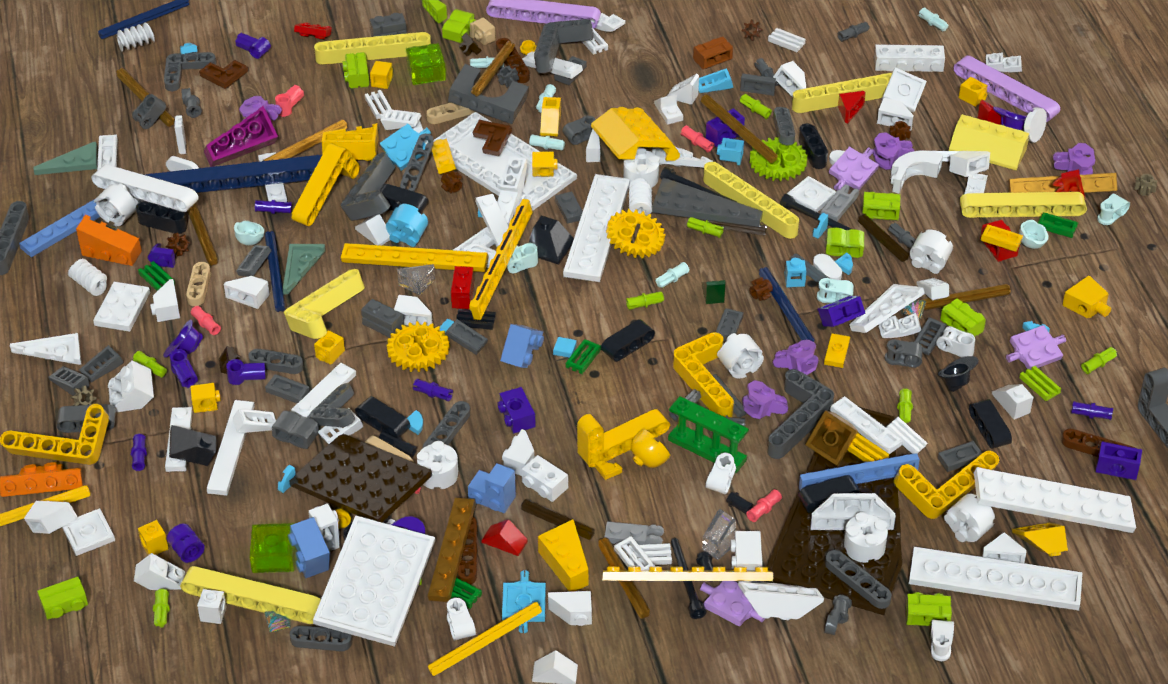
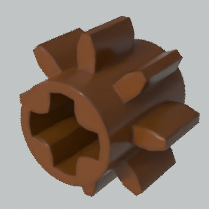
[741,19,763,41]
[889,121,911,141]
[441,170,463,194]
[165,233,190,256]
[749,277,773,301]

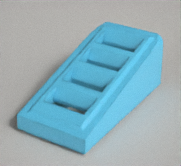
[699,68,733,93]

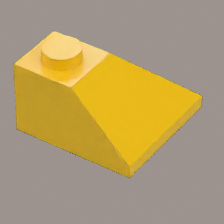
[1011,522,1068,556]

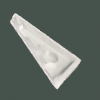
[652,146,713,168]
[10,333,81,365]

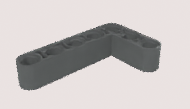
[534,19,594,73]
[340,152,395,221]
[0,201,29,275]
[1138,367,1168,448]
[768,369,834,459]

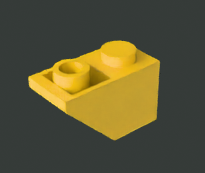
[540,97,561,136]

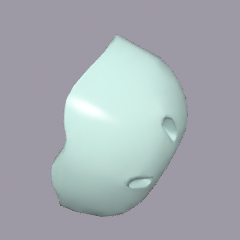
[234,220,264,245]
[1019,220,1048,249]

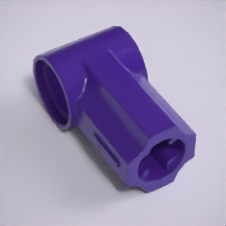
[235,33,271,59]
[170,349,198,388]
[226,359,265,385]

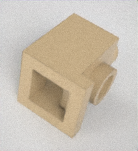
[470,17,495,45]

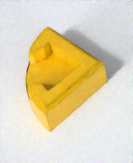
[595,461,623,480]

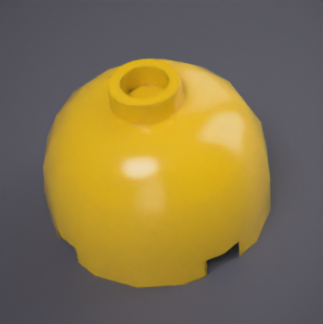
[631,429,670,468]

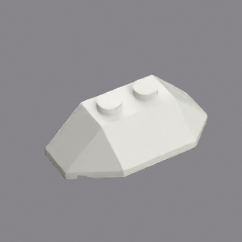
[810,493,895,530]
[738,581,824,620]

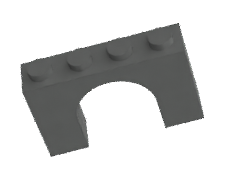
[448,64,529,124]

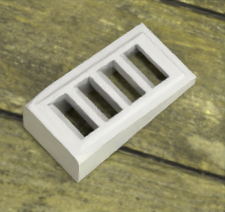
[381,110,421,130]
[586,129,600,162]
[917,278,949,300]
[318,408,364,445]
[233,409,276,433]

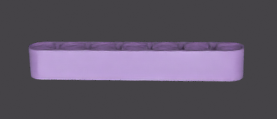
[486,0,601,29]
[953,56,1060,122]

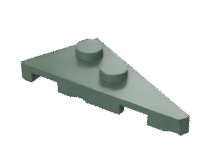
[33,142,97,175]
[283,244,326,294]

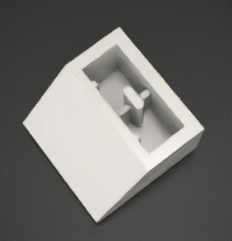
[108,361,154,412]

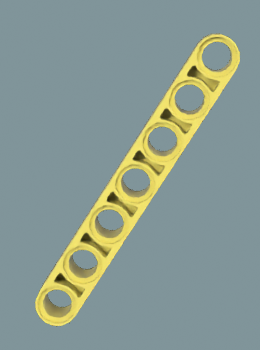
[314,32,431,64]
[792,73,892,113]
[703,162,799,239]
[960,192,1087,218]
[180,566,321,624]

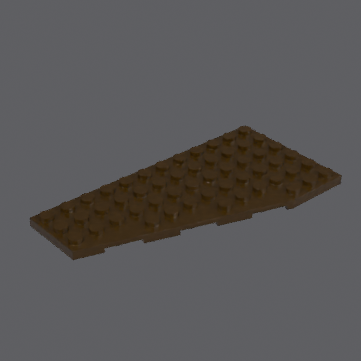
[767,407,903,615]

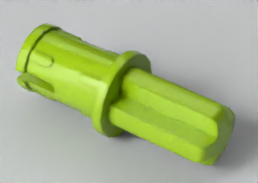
[740,94,772,119]
[687,217,724,238]
[626,291,664,310]
[1081,347,1117,374]
[133,351,167,378]
[897,389,913,423]
[153,589,170,628]

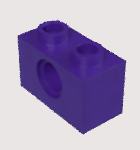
[497,387,536,434]
[1096,442,1142,480]

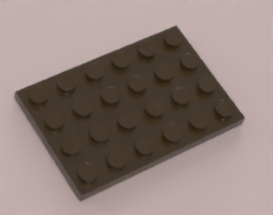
[289,433,432,523]

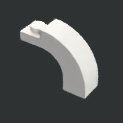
[891,151,943,193]

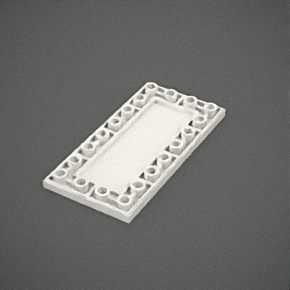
[431,112,577,211]

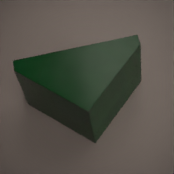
[701,280,726,304]

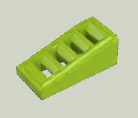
[422,0,447,23]

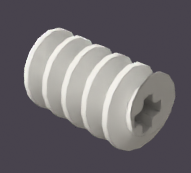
[117,23,155,52]
[629,178,652,216]
[68,259,107,296]

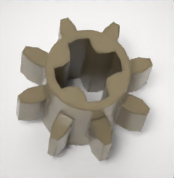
[1134,174,1157,196]
[70,386,97,406]

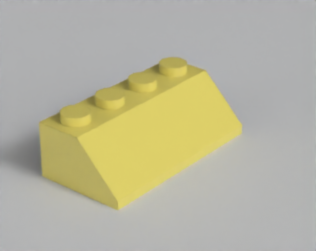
[949,115,1029,170]

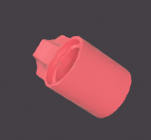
[275,85,304,117]

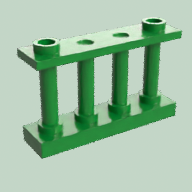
[668,396,749,473]

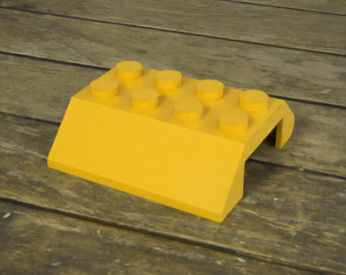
[591,107,680,161]

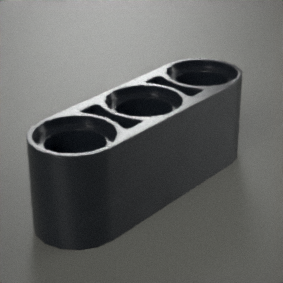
[799,123,828,169]
[379,184,428,214]
[136,201,187,234]
[601,319,655,362]
[355,396,411,438]
[969,399,1012,449]
[798,475,861,514]

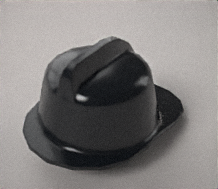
[938,356,979,392]

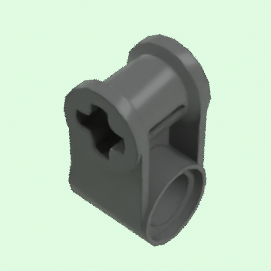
[132,94,166,129]
[562,116,596,145]
[884,339,923,368]

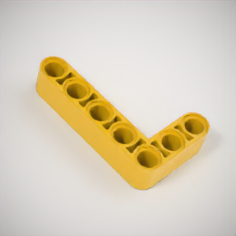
[292,143,360,227]
[673,333,734,417]
[0,404,109,465]
[577,409,670,468]
[894,451,999,519]

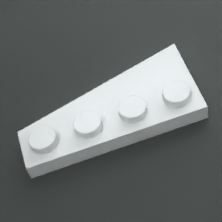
[849,284,925,333]

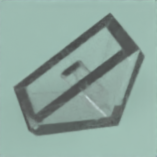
[397,264,435,295]

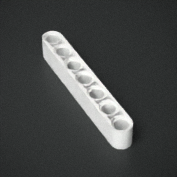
[91,164,198,212]

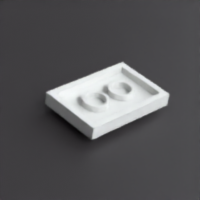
[93,282,150,332]

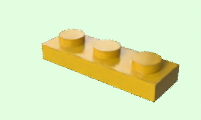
[432,138,456,174]

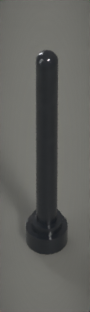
[660,166,738,203]
[780,194,852,230]
[671,538,707,619]

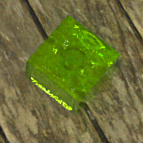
[405,43,446,85]
[250,523,296,573]

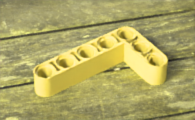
[284,269,365,339]

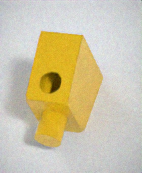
[1063,275,1111,318]

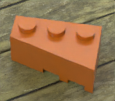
[76,214,142,266]

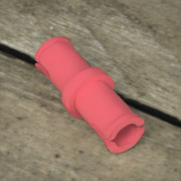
[681,125,714,153]
[191,306,221,335]
[746,489,782,522]

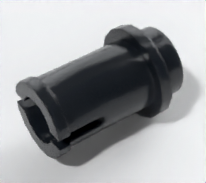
[726,492,754,515]
[696,551,714,570]

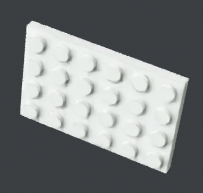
[313,516,435,647]

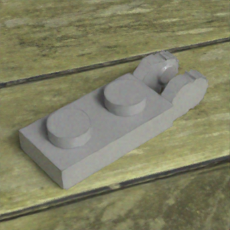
[821,184,860,221]
[604,522,664,545]

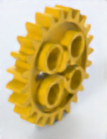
[606,209,665,258]
[387,321,449,372]

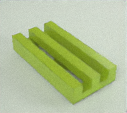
[1019,366,1061,401]

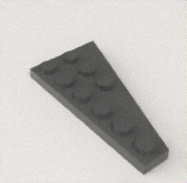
[652,178,763,227]

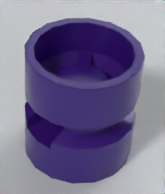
[167,524,205,563]

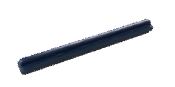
[98,0,189,39]
[265,231,285,312]
[759,267,815,342]

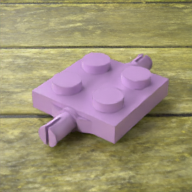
[829,147,879,191]
[1006,325,1066,370]
[700,581,765,627]

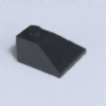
[529,215,574,265]
[169,425,216,466]

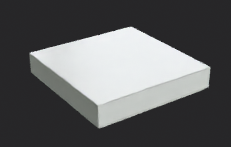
[882,67,927,112]
[787,176,836,212]
[62,508,115,556]

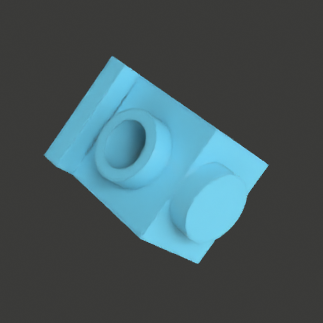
[717,138,744,165]
[784,258,806,287]

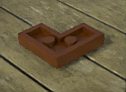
[199,60,248,89]
[472,120,512,156]

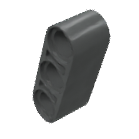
[57,404,116,433]

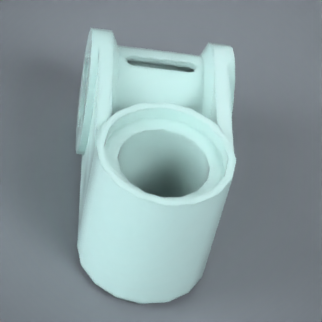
[1097,193,1130,225]
[507,243,538,273]
[817,278,854,303]

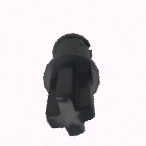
[378,432,417,458]

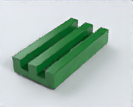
[1038,212,1078,238]
[138,261,175,291]
[565,339,601,374]
[450,578,482,609]

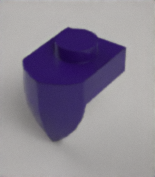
[148,243,176,268]

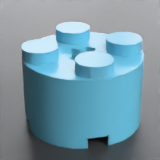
[386,204,428,247]

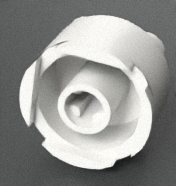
[623,147,659,188]
[94,183,138,226]
[910,230,953,274]
[717,333,764,378]
[417,441,458,489]
[944,494,995,542]
[844,512,888,563]

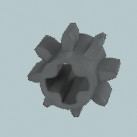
[497,66,519,88]

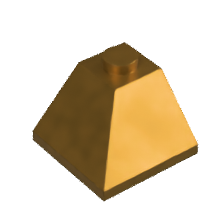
[806,410,858,466]

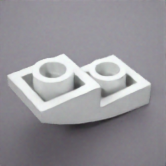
[986,53,1022,72]
[879,313,922,338]

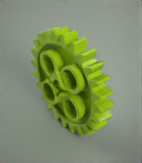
[749,137,807,181]

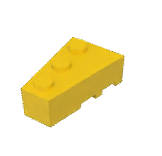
[321,123,379,161]
[538,520,589,592]

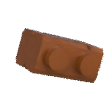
[693,36,733,70]

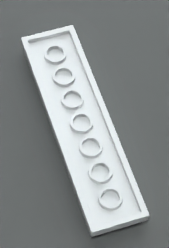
[563,174,630,282]
[974,467,1136,533]
[909,547,1082,611]

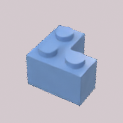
[500,324,544,368]
[468,463,516,513]
[288,517,330,579]

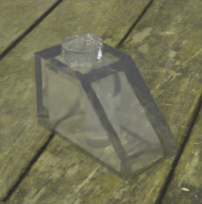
[702,509,736,560]

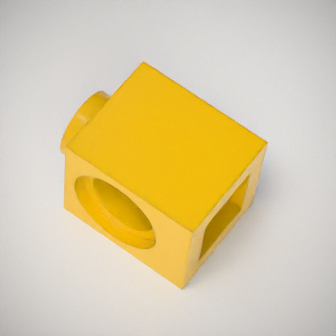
[370,61,393,89]
[959,77,988,107]
[532,152,557,176]
[314,330,345,365]
[191,383,221,413]
[138,520,168,555]

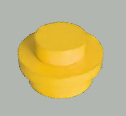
[520,40,537,55]
[335,509,351,529]

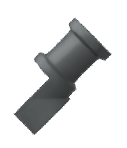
[181,88,202,118]
[824,595,852,635]

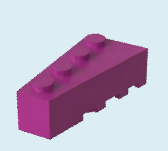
[204,105,278,167]

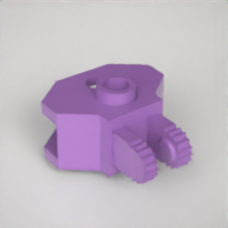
[239,96,282,121]
[873,133,914,170]
[1053,143,1095,175]
[773,340,819,375]
[742,381,788,419]

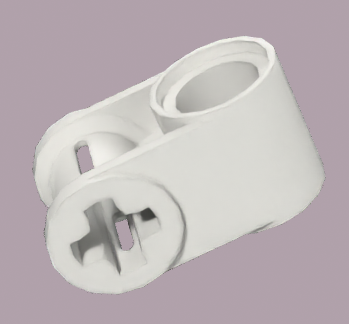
[936,326,975,358]
[706,453,736,494]
[447,598,476,641]
[931,620,954,661]

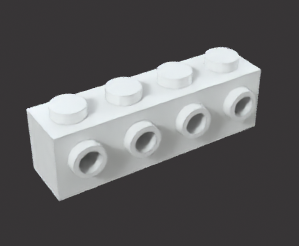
[874,45,945,72]

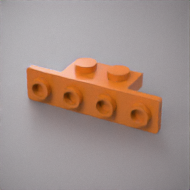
[0,462,83,497]

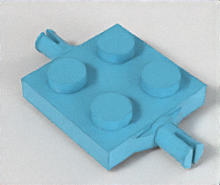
[380,124,431,170]
[502,570,546,633]

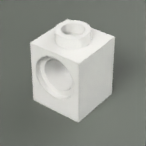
[197,589,227,624]

